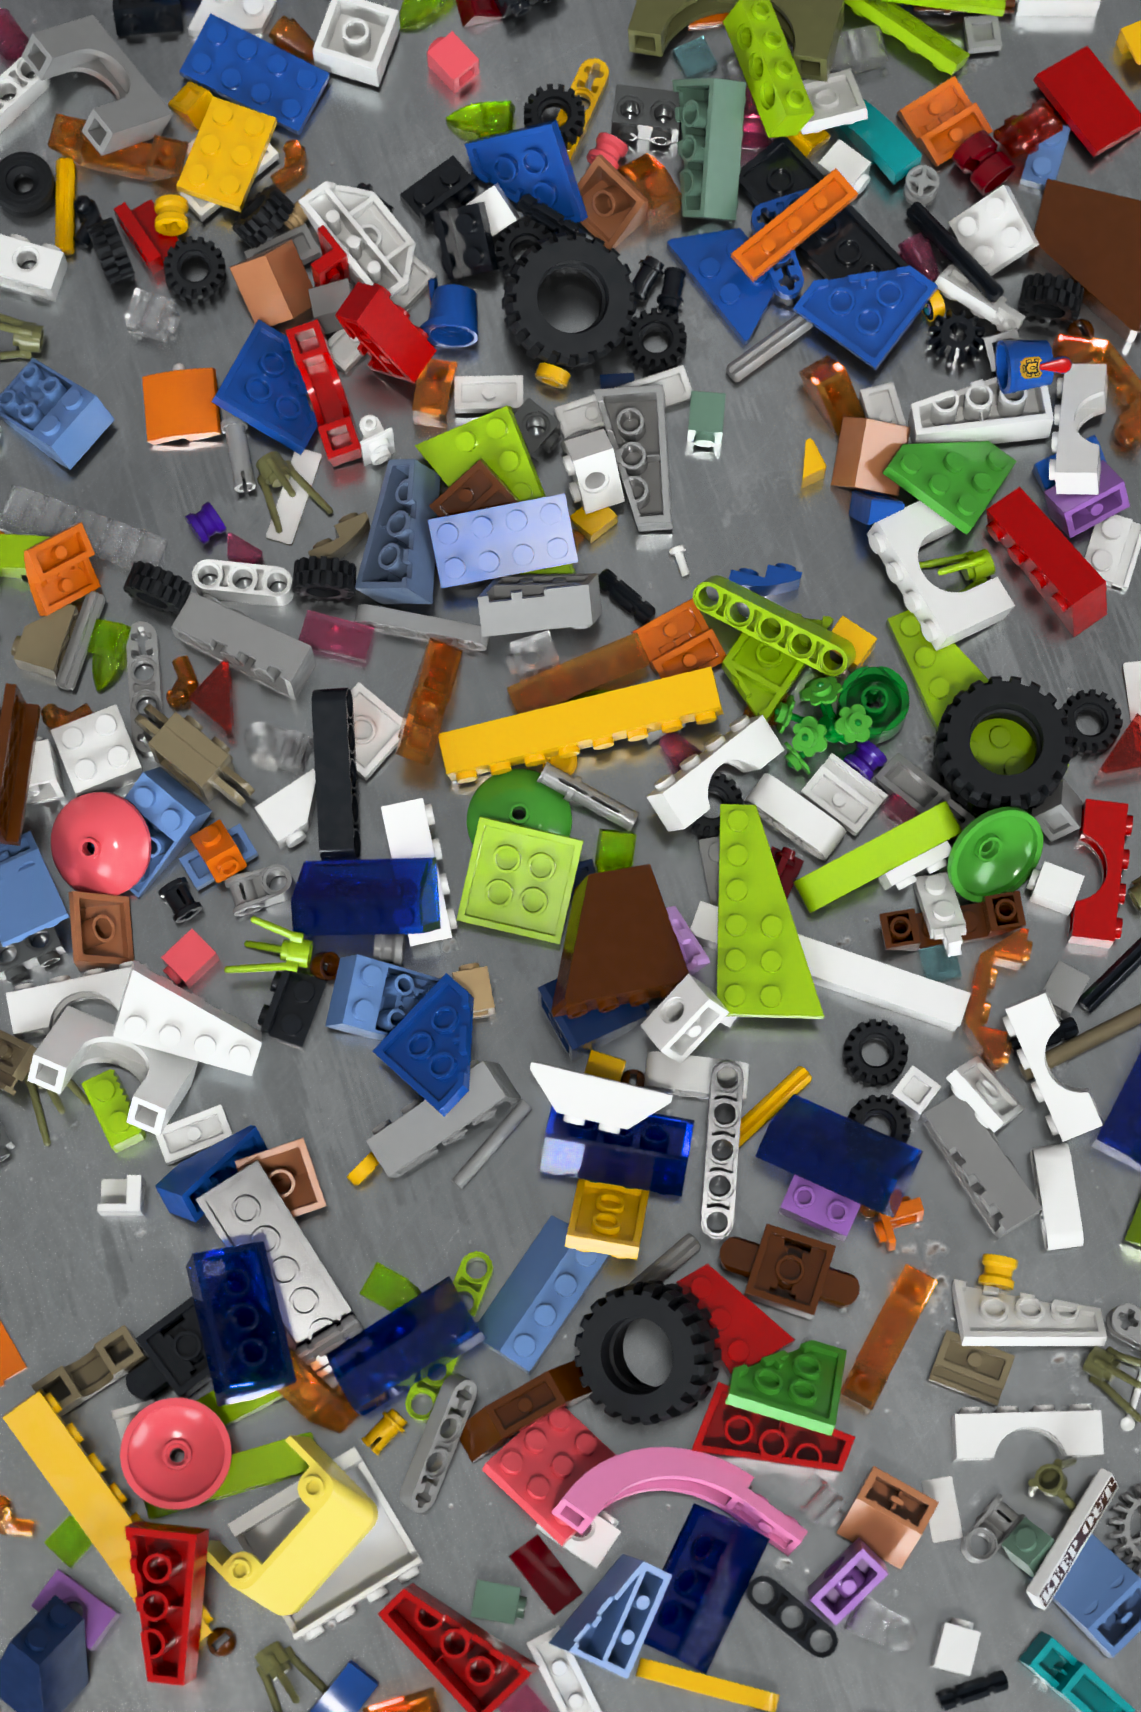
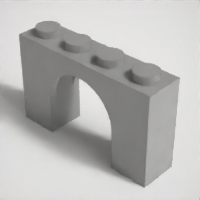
[22,15,173,156]

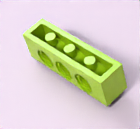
[723,0,815,138]

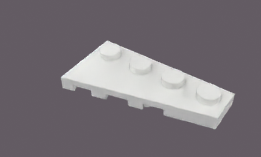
[951,1279,1107,1346]

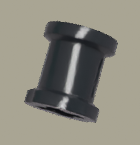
[158,877,203,923]

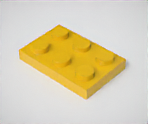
[176,96,277,213]
[565,1175,650,1260]

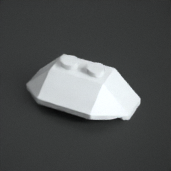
[298,181,416,298]
[530,1061,673,1134]

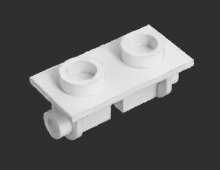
[359,415,395,467]

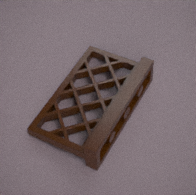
[0,683,41,846]

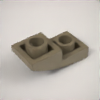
[308,512,370,560]

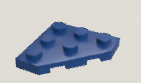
[464,120,588,223]
[793,266,938,370]
[211,319,317,455]
[372,973,474,1117]

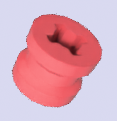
[586,132,628,170]

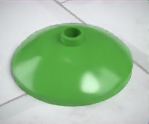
[467,769,572,845]
[947,807,1043,903]

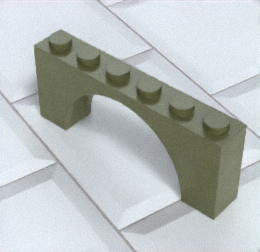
[628,0,845,82]

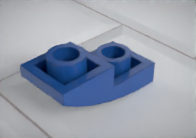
[729,563,802,596]
[308,1659,379,1712]

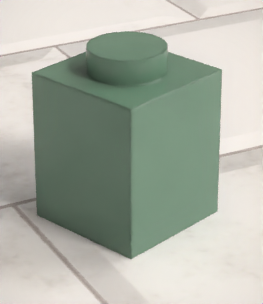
[687,391,726,447]
[1001,1517,1055,1578]
[470,1580,527,1626]

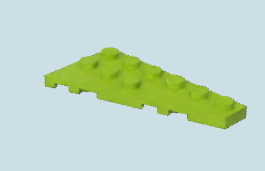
[414,406,576,575]
[886,610,1069,808]
[716,804,824,1019]

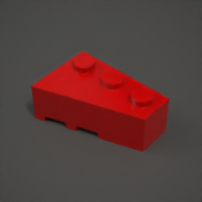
[335,282,437,383]
[676,1264,795,1379]

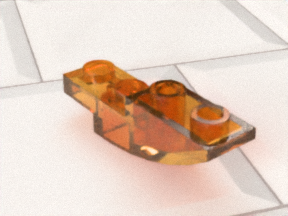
[507,632,651,714]
[395,638,463,766]

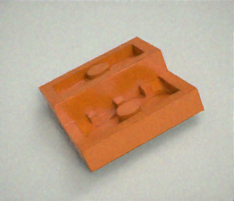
[896,76,993,167]
[142,368,221,445]
[24,522,101,616]
[631,598,727,679]

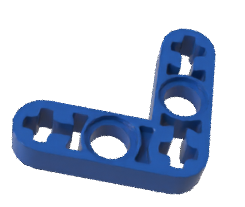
[750,187,842,300]

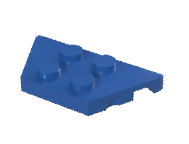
[667,228,775,346]

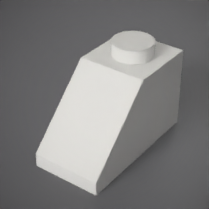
[254,769,316,849]

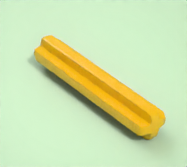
[55,158,75,255]
[728,1066,812,1147]

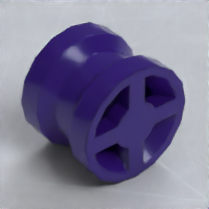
[185,502,227,545]
[843,740,887,781]

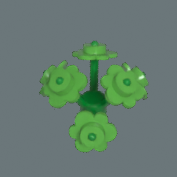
[774,676,872,775]

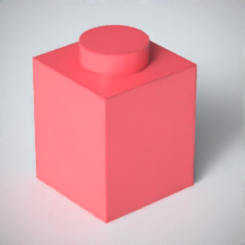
[427,31,480,94]
[161,928,220,989]

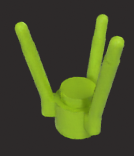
[919,548,995,592]
[224,916,313,973]

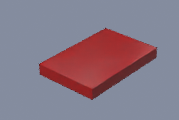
[1033,45,1141,158]

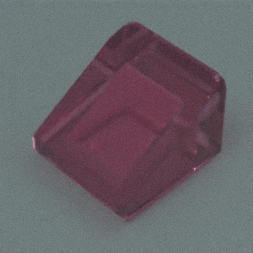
[227,532,265,565]

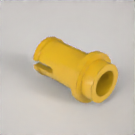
[361,1408,408,1455]

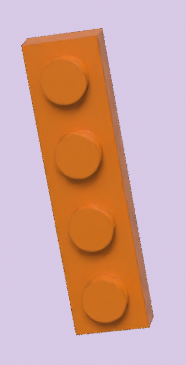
[731,168,858,282]

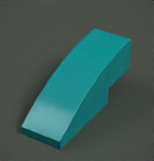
[839,99,922,185]
[1019,1631,1135,1712]

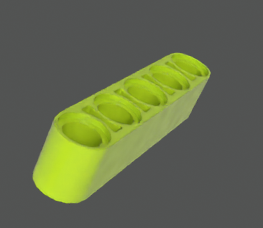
[693,575,856,676]
[793,801,962,914]
[405,1251,494,1423]
[144,1432,314,1519]

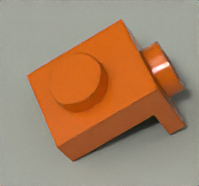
[190,819,247,883]
[873,1196,924,1252]

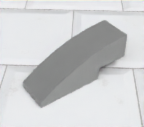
[874,752,975,848]

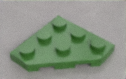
[883,441,1017,535]
[725,1340,847,1436]

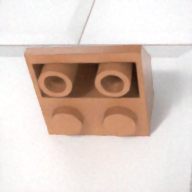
[836,1466,939,1570]

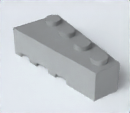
[366,1059,522,1178]

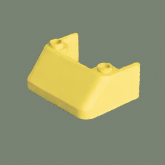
[207,1435,378,1615]

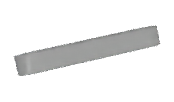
[354,604,489,651]
[126,621,164,757]
[399,1373,477,1513]

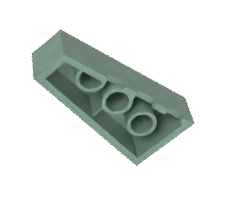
[672,78,746,221]

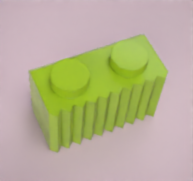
[81,1069,147,1153]

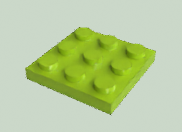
[456,816,584,944]

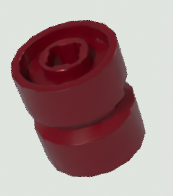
[952,130,1016,195]

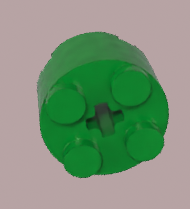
[836,666,909,745]

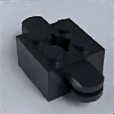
[126,1294,252,1401]

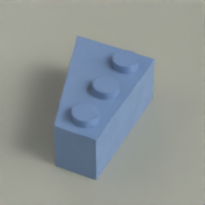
[549,1554,672,1679]

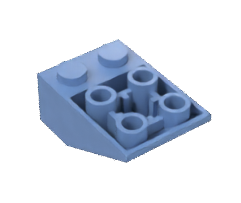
[0,358,115,470]
[88,767,212,898]
[0,831,69,948]
[325,954,440,1040]
[1031,1534,1141,1658]

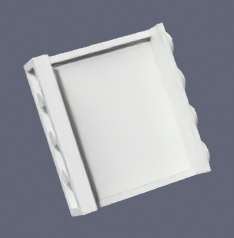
[228,1447,423,1643]

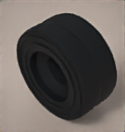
[0,152,56,218]

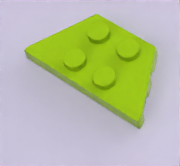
[721,613,834,722]

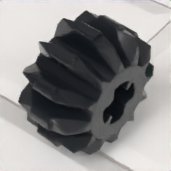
[927,308,985,368]

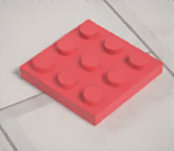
[482,1406,616,1546]

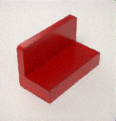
[113,200,179,275]
[311,225,351,287]

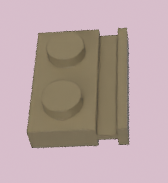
[0,1030,37,1096]
[928,1330,1015,1407]

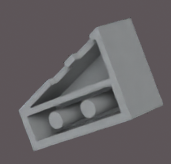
[477,573,602,637]

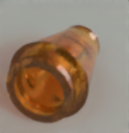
[268,15,315,63]

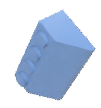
[470,1215,611,1376]

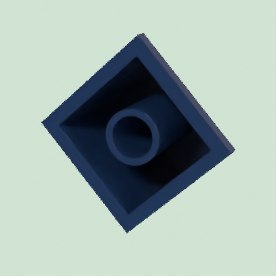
[538,979,650,1063]
[0,1595,89,1712]

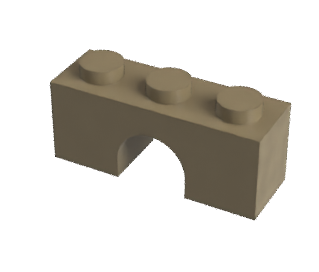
[31,1325,147,1417]

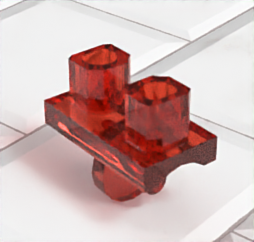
[993,98,1063,159]

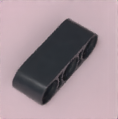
[745,1576,838,1659]

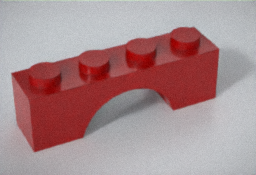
[285,319,362,467]
[1067,799,1133,948]

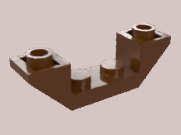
[879,891,1026,951]
[459,1360,593,1463]

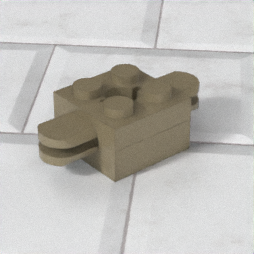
[134,704,255,807]

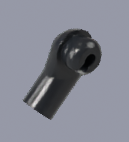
[73,195,102,248]

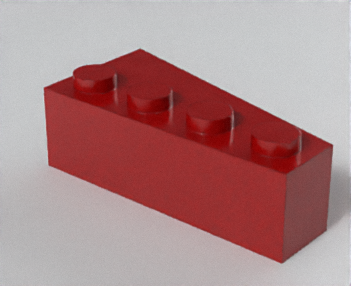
[986,487,1107,637]
[691,1382,855,1472]
[125,1521,209,1686]
[378,1583,540,1712]

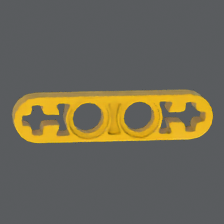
[556,58,609,164]
[636,1658,780,1712]

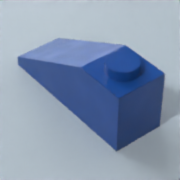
[155,1125,268,1222]

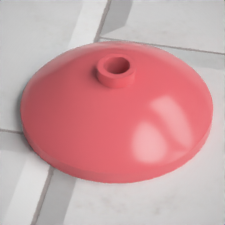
[51,792,152,895]
[120,1398,232,1510]

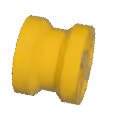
[154,194,189,236]
[978,1254,1018,1290]

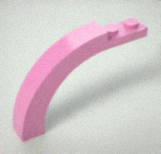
[551,1447,808,1556]

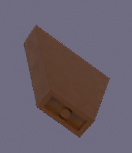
[1029,178,1141,344]
[551,864,689,1019]

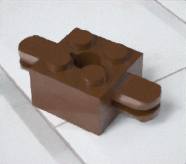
[719,1224,860,1320]

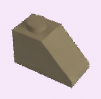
[11,604,79,679]

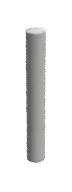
[451,1099,532,1189]

